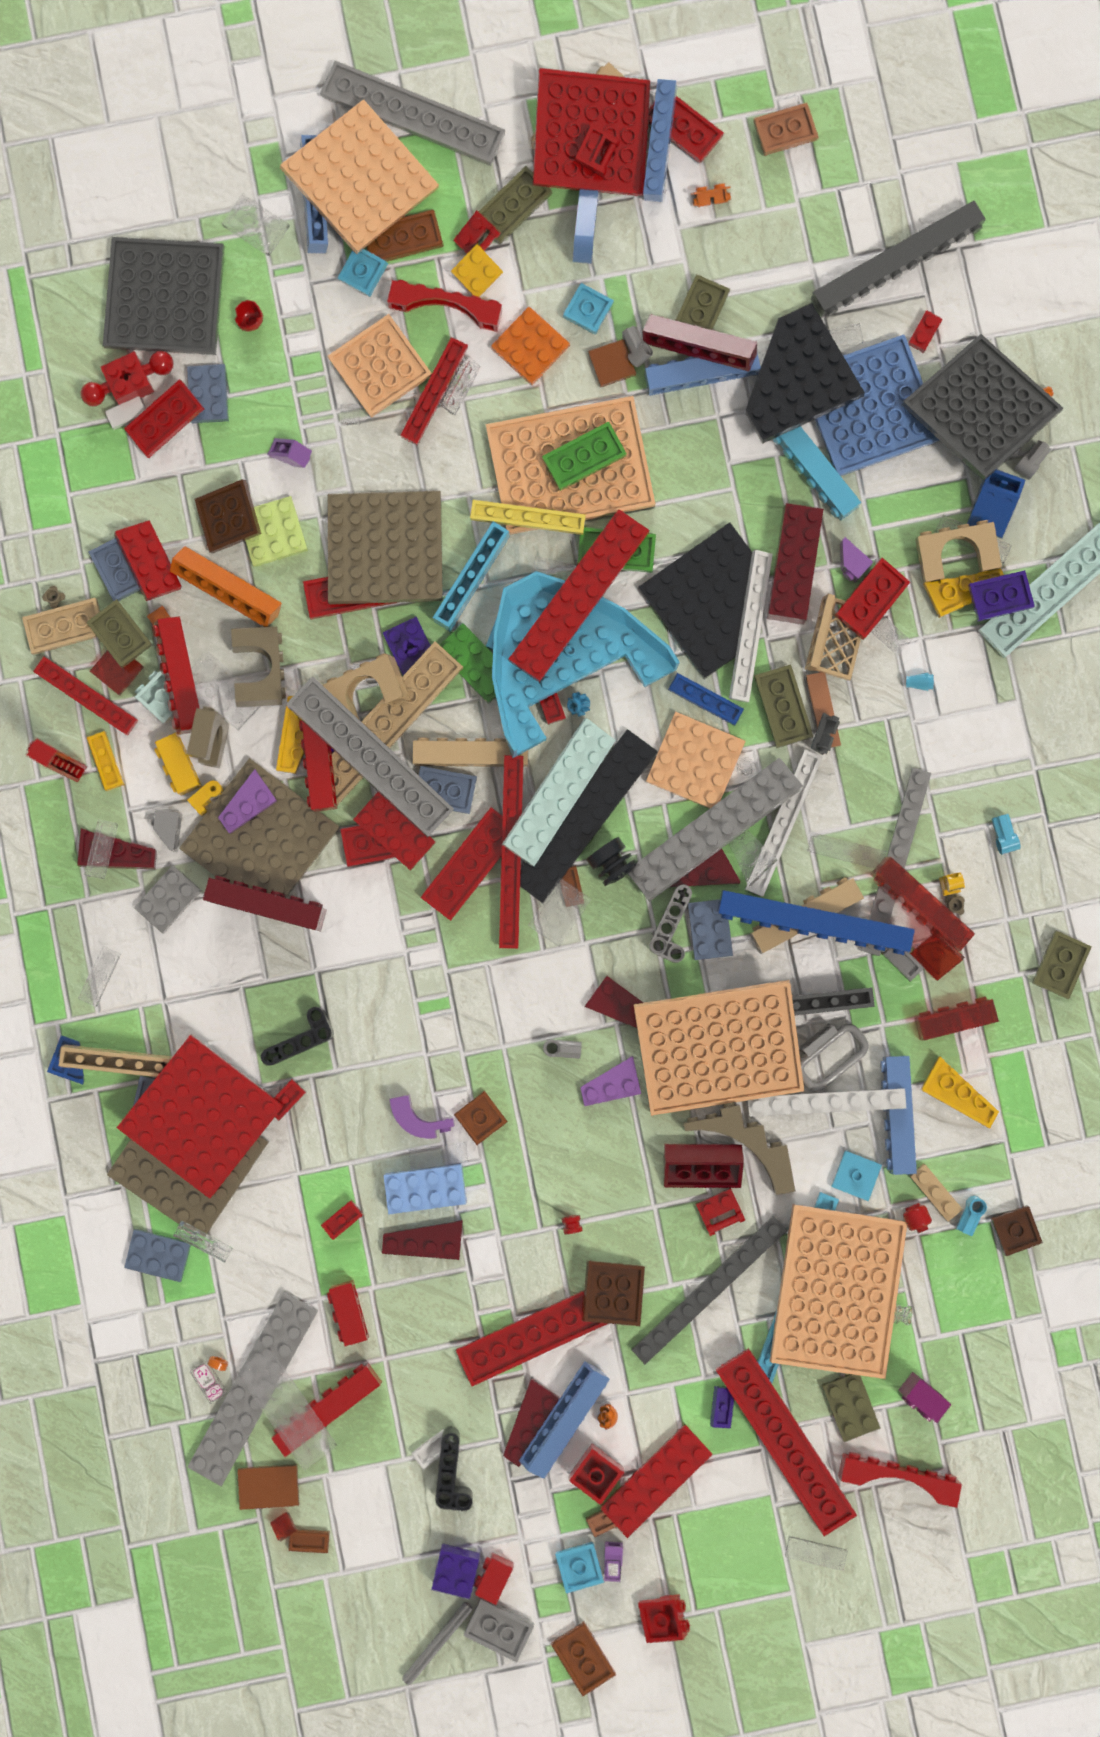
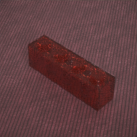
[914,996,999,1041]

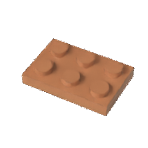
[753,103,818,156]

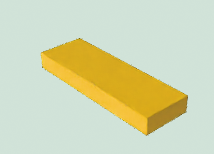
[86,731,124,791]

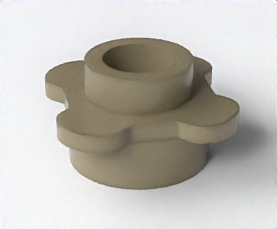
[42,586,65,608]
[945,896,965,915]

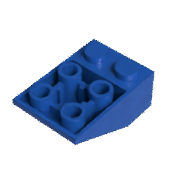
[967,470,1026,538]

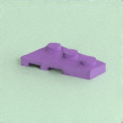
[218,769,277,834]
[580,1056,641,1106]

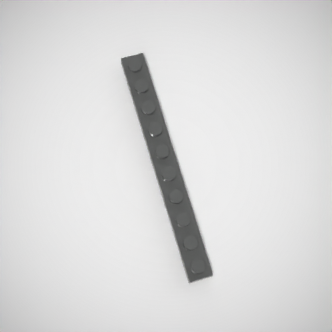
[631,1216,787,1364]

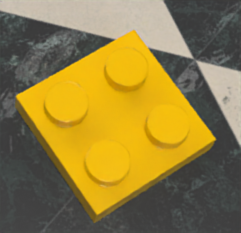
[451,244,504,297]

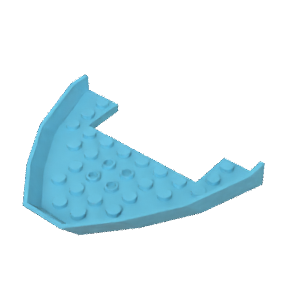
[492,571,680,758]

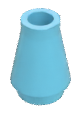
[906,672,934,691]

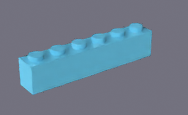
[773,426,861,521]
[433,522,510,632]

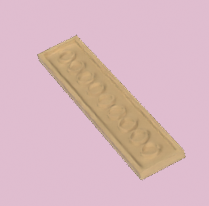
[332,642,464,806]

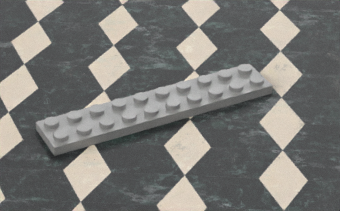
[320,60,505,166]
[286,677,454,838]
[628,758,803,902]
[188,1292,319,1486]

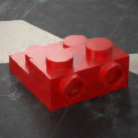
[638,1594,690,1643]

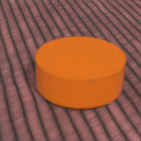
[208,1356,229,1371]

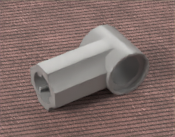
[622,326,653,367]
[1014,440,1051,480]
[543,1039,582,1059]

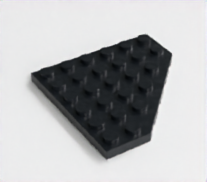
[745,303,865,444]
[638,522,752,679]

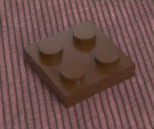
[991,1205,1043,1256]

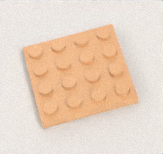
[327,314,432,418]
[646,712,745,809]

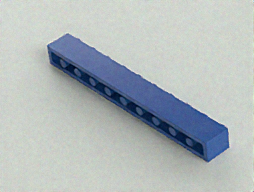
[717,890,915,955]

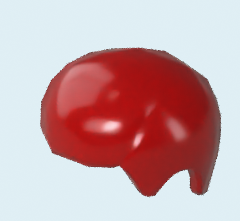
[235,300,263,332]

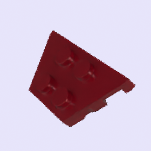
[669,849,740,888]

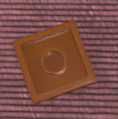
[588,339,636,388]
[454,1091,508,1145]

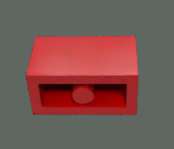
[473,1552,514,1605]

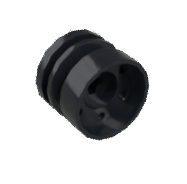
[586,836,637,886]

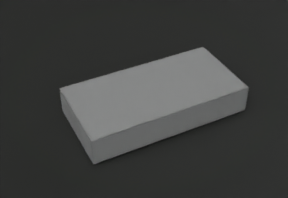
[882,949,924,982]

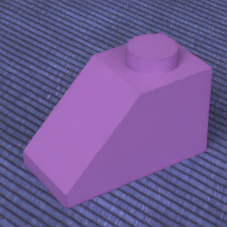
[267,438,312,468]
[840,537,873,583]

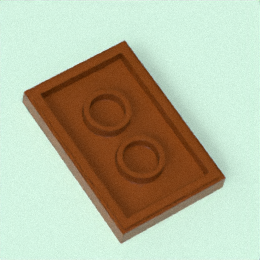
[238,1464,300,1510]
[551,1621,616,1696]

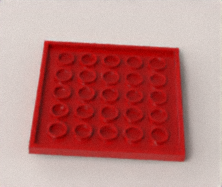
[533,68,650,197]
[116,1034,284,1199]

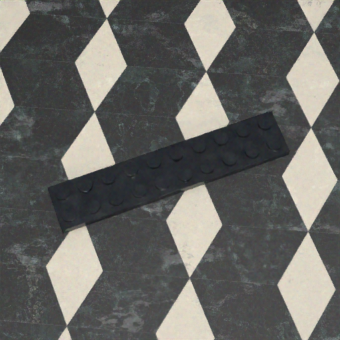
[520,729,658,904]

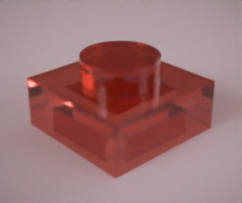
[270,1512,297,1541]

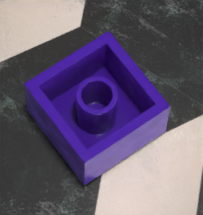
[431,1543,480,1599]

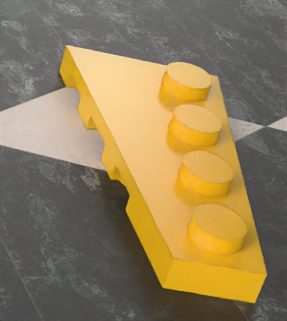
[923,569,1004,618]
[276,696,305,774]
[920,1056,999,1129]

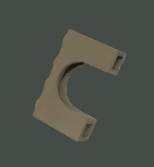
[231,627,286,708]
[186,706,230,768]

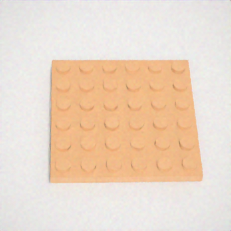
[280,99,439,254]

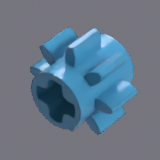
[567,692,590,717]

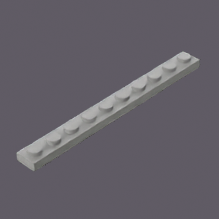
[860,768,931,956]

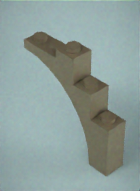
[683,1102,796,1195]

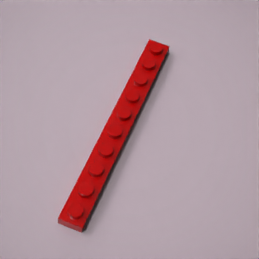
[499,755,524,949]

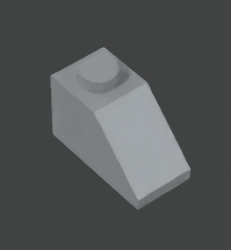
[151,810,182,852]

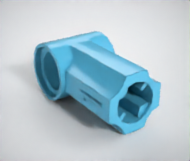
[992,814,1021,855]
[956,1196,987,1236]

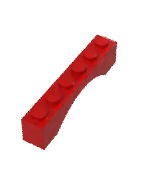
[387,280,503,332]
[838,1452,962,1508]

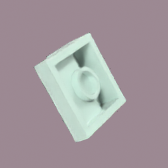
[134,670,173,723]

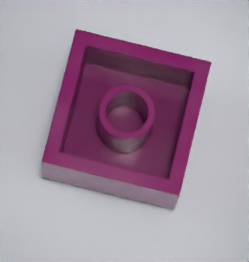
[899,1372,952,1423]

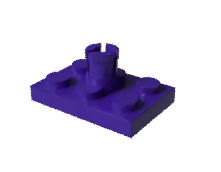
[968,570,1035,622]
[382,616,431,676]

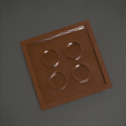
[194,479,261,553]
[582,1261,645,1326]

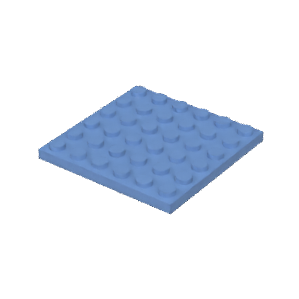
[815,334,940,476]

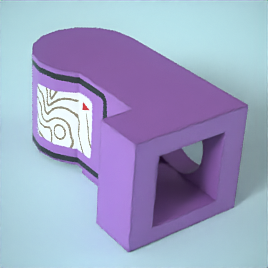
[604,1541,623,1582]

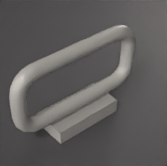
[799,1023,869,1091]

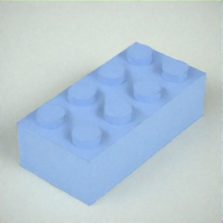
[383,1163,467,1215]

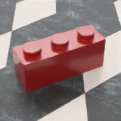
[327,1280,369,1347]

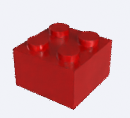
[569,1443,624,1505]

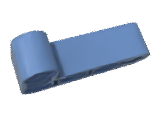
[573,189,598,264]

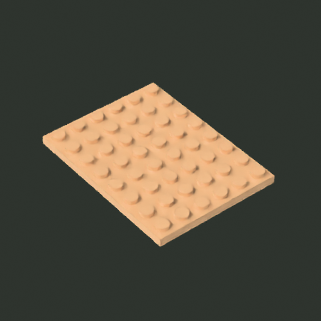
[486,396,656,535]
[634,980,804,1116]
[769,1204,907,1379]

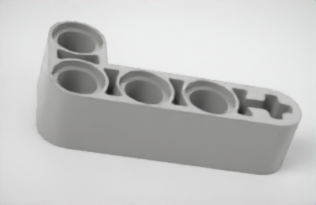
[649,885,692,963]

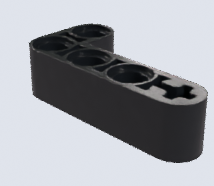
[261,1007,334,1066]
[435,1427,473,1511]

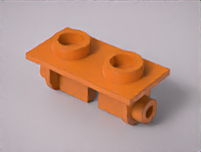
[691,183,731,208]

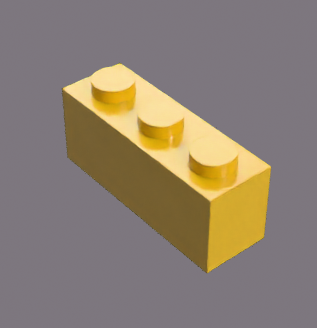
[154,732,202,796]

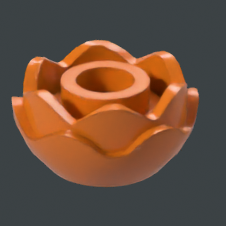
[597,1404,618,1430]

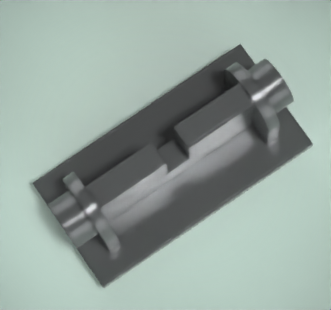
[811,713,840,755]

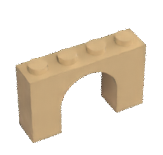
[915,520,1002,584]
[322,654,410,719]

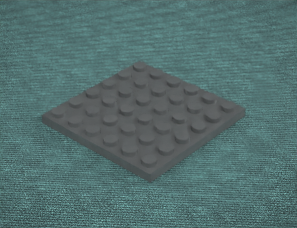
[103,237,225,355]
[902,334,1063,481]

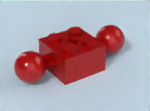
[80,351,174,407]

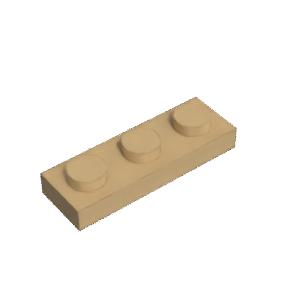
[909,1163,963,1222]

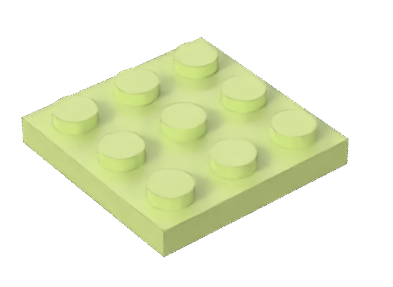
[245,496,308,567]

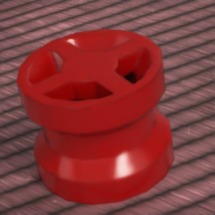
[561,1215,583,1234]

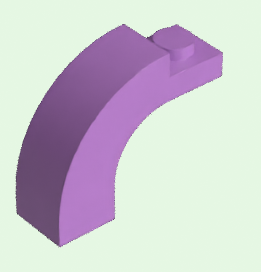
[389,1095,455,1139]

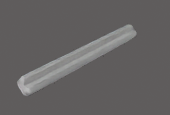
[402,1602,472,1685]

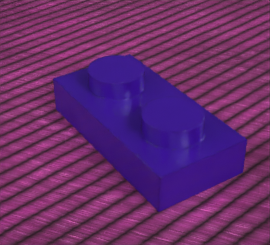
[710,1386,734,1429]

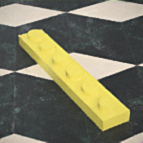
[470,500,586,535]

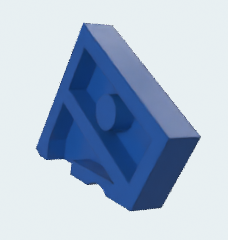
[47,1035,84,1085]

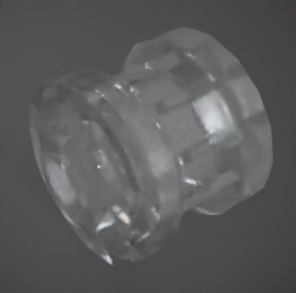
[893,1303,912,1326]

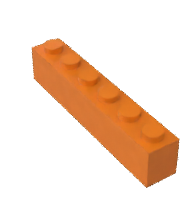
[170,546,282,627]

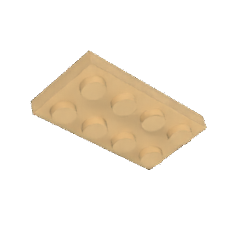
[22,598,100,655]

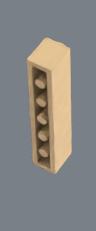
[413,738,528,767]
[750,877,864,954]
[59,1045,173,1077]

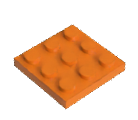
[491,306,570,386]

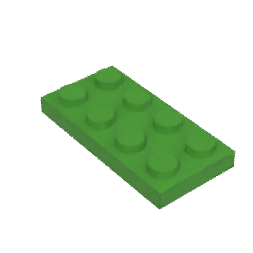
[542,421,627,491]
[577,527,656,573]
[440,623,496,704]

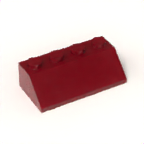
[664,1144,744,1188]

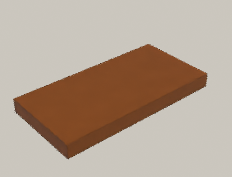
[367,209,444,262]

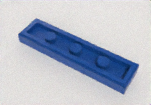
[668,673,744,726]

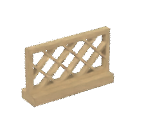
[805,593,861,681]

